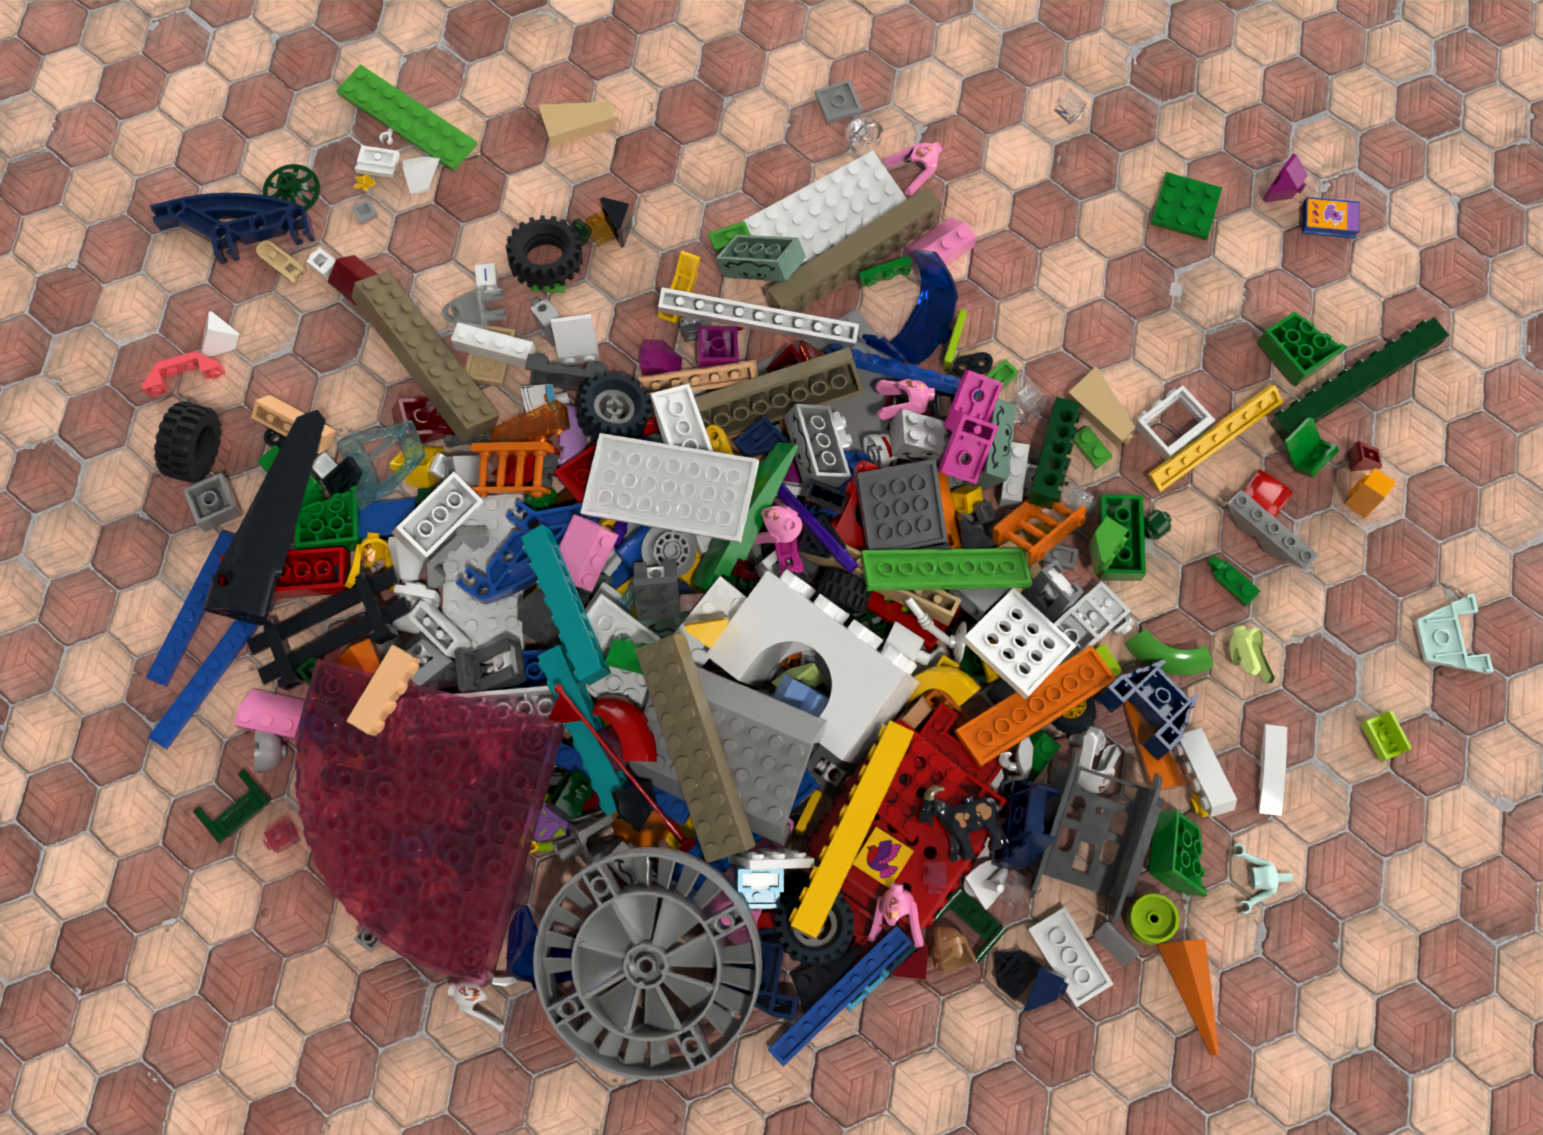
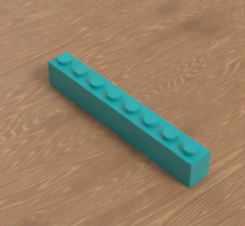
[521,524,611,686]
[537,644,630,816]

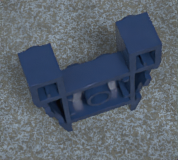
[1097,660,1199,761]
[991,779,1061,871]
[722,929,810,1022]

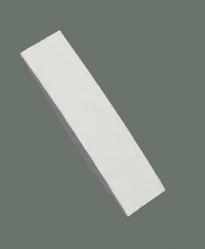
[650,384,714,555]
[979,581,1131,707]

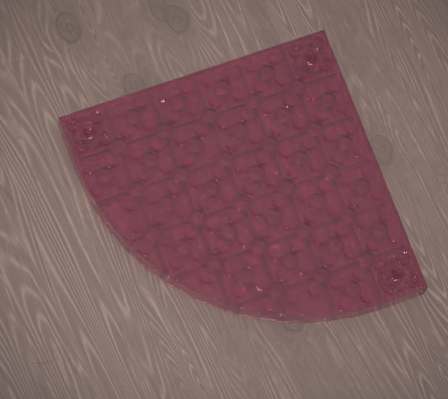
[294,659,566,986]

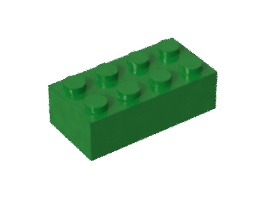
[1097,494,1146,581]

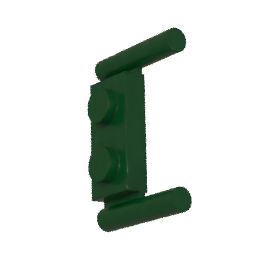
[193,769,270,844]
[933,886,1007,963]

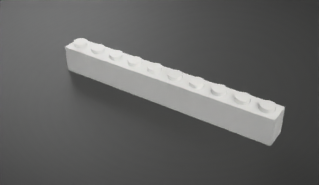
[658,287,859,348]

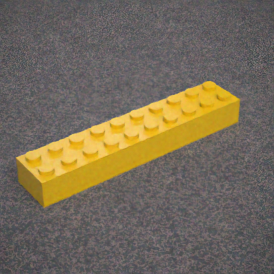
[789,721,914,941]

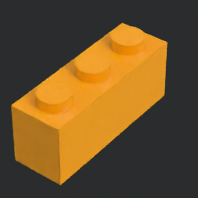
[1345,468,1397,518]

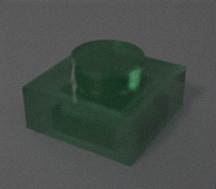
[572,218,593,246]

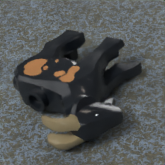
[917,785,1008,863]

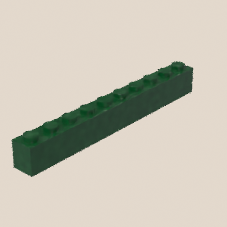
[1270,317,1449,442]

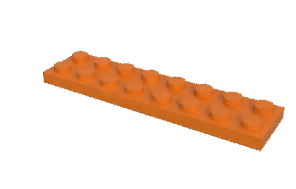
[954,645,1117,768]

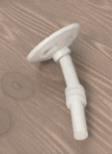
[904,596,967,664]

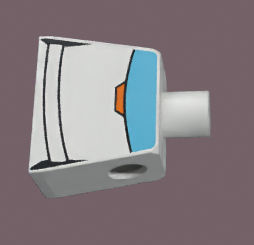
[520,384,570,428]

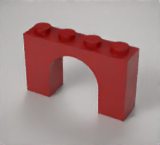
[829,460,881,552]

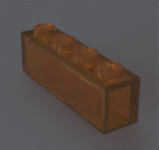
[489,400,570,456]

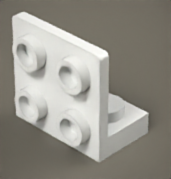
[392,584,441,634]

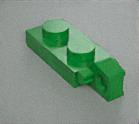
[1207,556,1261,607]

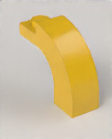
[658,251,701,323]
[905,666,981,706]

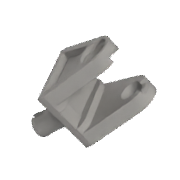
[442,285,508,328]
[552,810,622,866]

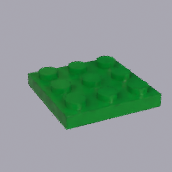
[1150,172,1222,240]

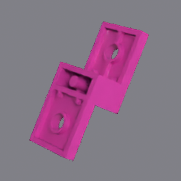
[938,369,1004,484]

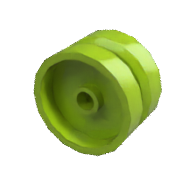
[1125,894,1180,946]

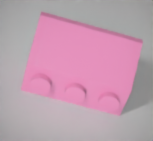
[905,217,977,278]
[559,514,618,592]
[233,689,313,743]

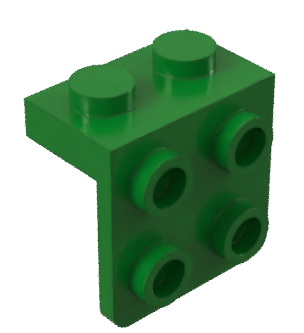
[1284,417,1339,478]

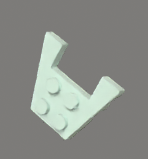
[1414,593,1494,674]

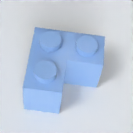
[773,673,830,717]

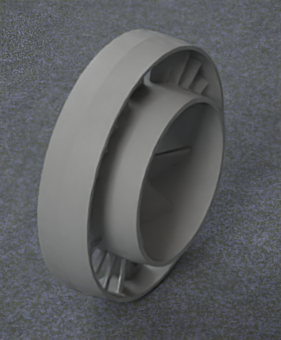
[533,847,762,1080]

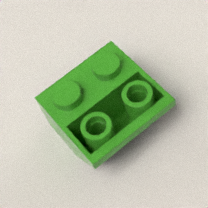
[1088,516,1128,575]

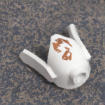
[1078,732,1121,795]
[448,974,517,1032]

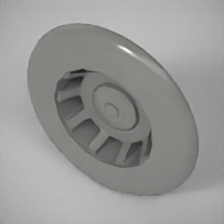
[642,527,697,577]

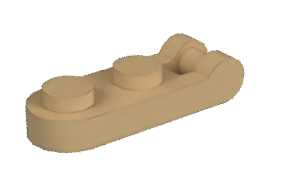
[256,240,307,284]

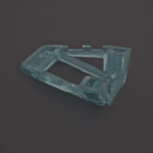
[337,420,426,510]

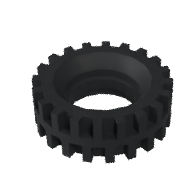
[506,215,583,290]

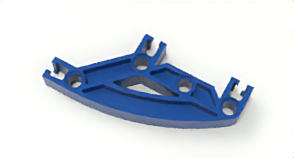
[455,500,602,604]

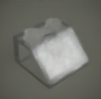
[1011,369,1047,428]

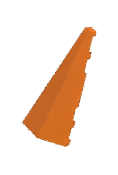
[937,470,962,549]
[336,639,398,732]
[1123,699,1190,791]
[1157,939,1219,1055]

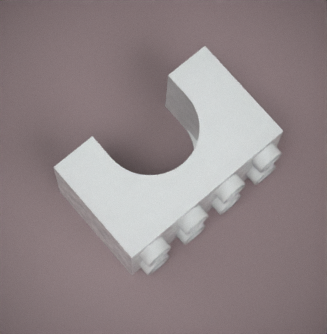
[706,569,920,765]

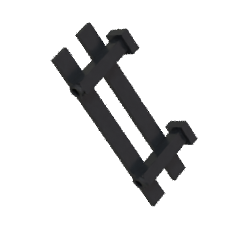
[247,567,412,691]

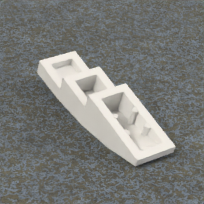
[1258,724,1287,815]

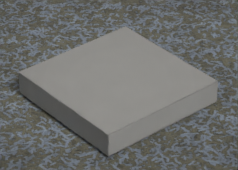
[814,80,863,125]

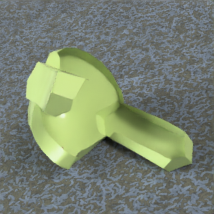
[1229,626,1276,684]

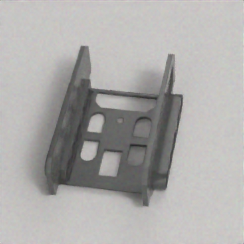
[1028,747,1163,926]

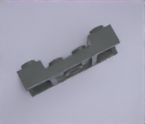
[525,353,609,392]

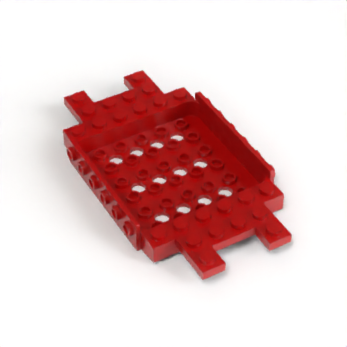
[800,703,1012,964]

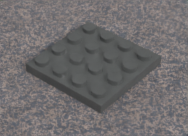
[855,459,948,550]

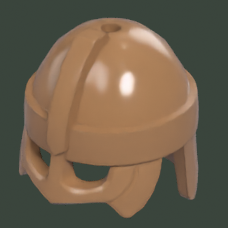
[930,927,976,974]

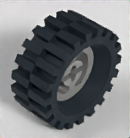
[576,371,652,443]
[775,883,854,967]

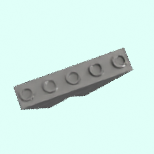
[1227,490,1319,570]

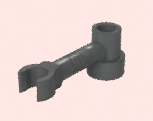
[444,431,496,448]

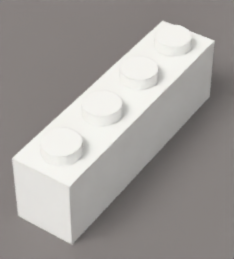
[451,322,536,368]
[1174,728,1237,817]

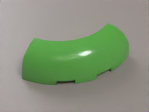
[1125,629,1213,676]

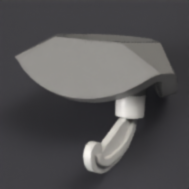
[999,737,1033,781]

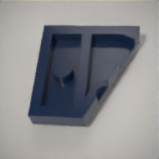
[734,416,791,458]

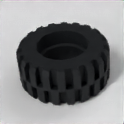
[154,401,221,483]

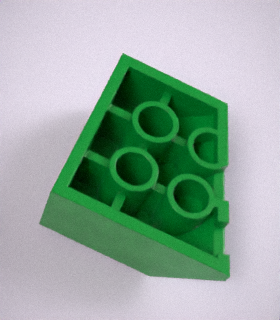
[1257,312,1347,387]
[295,485,363,552]
[1149,810,1207,897]

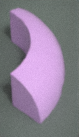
[559,405,587,485]

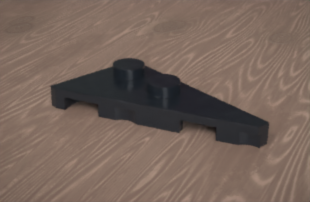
[791,946,862,1013]

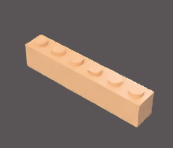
[634,360,758,397]

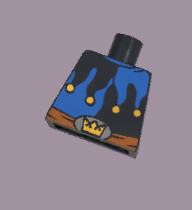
[803,479,848,521]

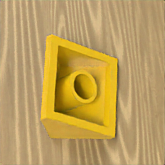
[684,617,729,649]

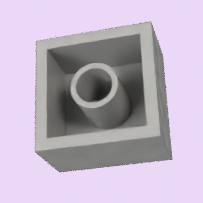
[183,473,243,532]

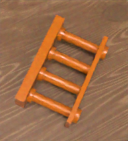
[470,441,554,498]
[993,499,1086,567]

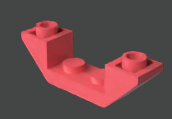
[142,351,226,397]

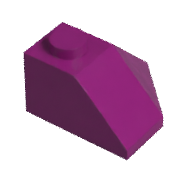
[1263,153,1308,202]
[640,339,682,376]

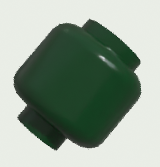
[1144,510,1172,540]

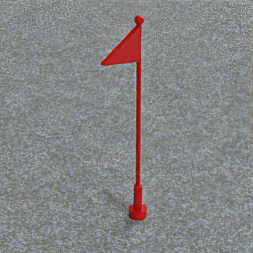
[546,684,697,853]

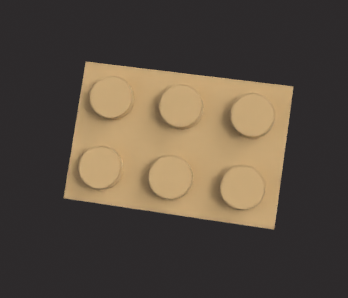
[465,325,517,387]

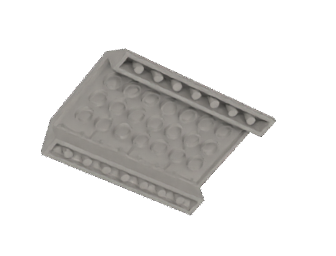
[629,665,827,845]

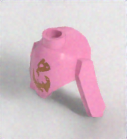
[882,142,942,196]
[876,379,935,420]
[753,498,802,545]
[867,883,923,948]

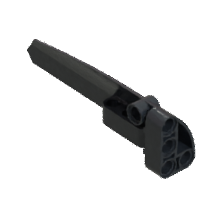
[203,410,326,626]

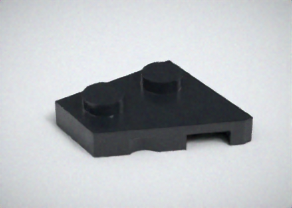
[321,457,362,498]

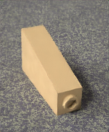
[538,102,618,147]
[1066,367,1136,448]

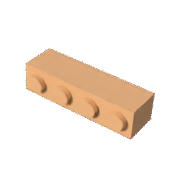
[251,395,336,454]
[347,645,421,736]

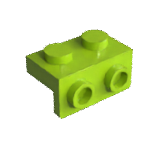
[1361,710,1412,762]

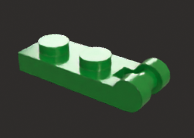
[858,256,912,288]

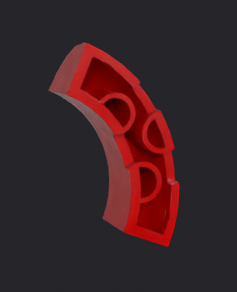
[592,694,657,762]

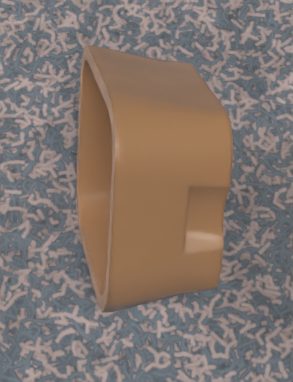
[894,696,932,730]

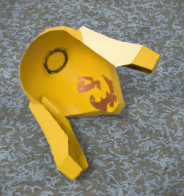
[344,532,395,592]

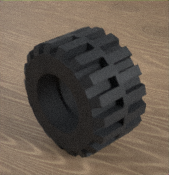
[815,569,873,614]

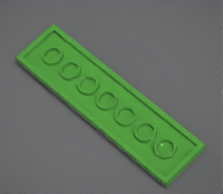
[336,64,477,172]
[861,548,1032,591]

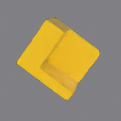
[951,485,983,514]

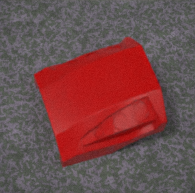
[1243,469,1293,518]

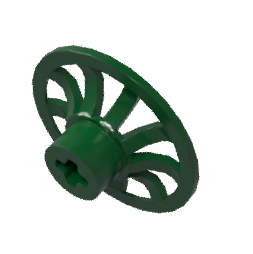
[263,164,320,211]

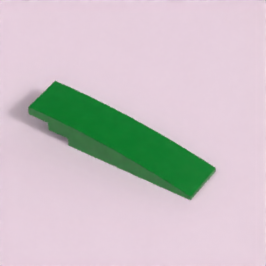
[691,442,799,591]

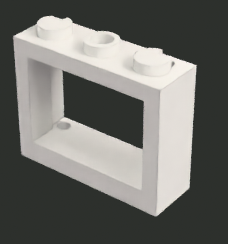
[1135,385,1216,461]

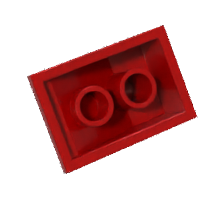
[554,443,597,503]

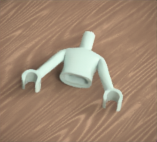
[1232,844,1293,915]

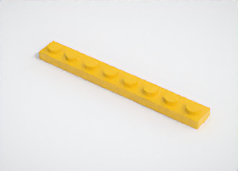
[1147,385,1283,492]

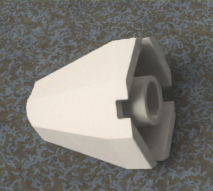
[388,537,427,584]

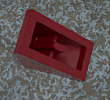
[1347,441,1383,471]

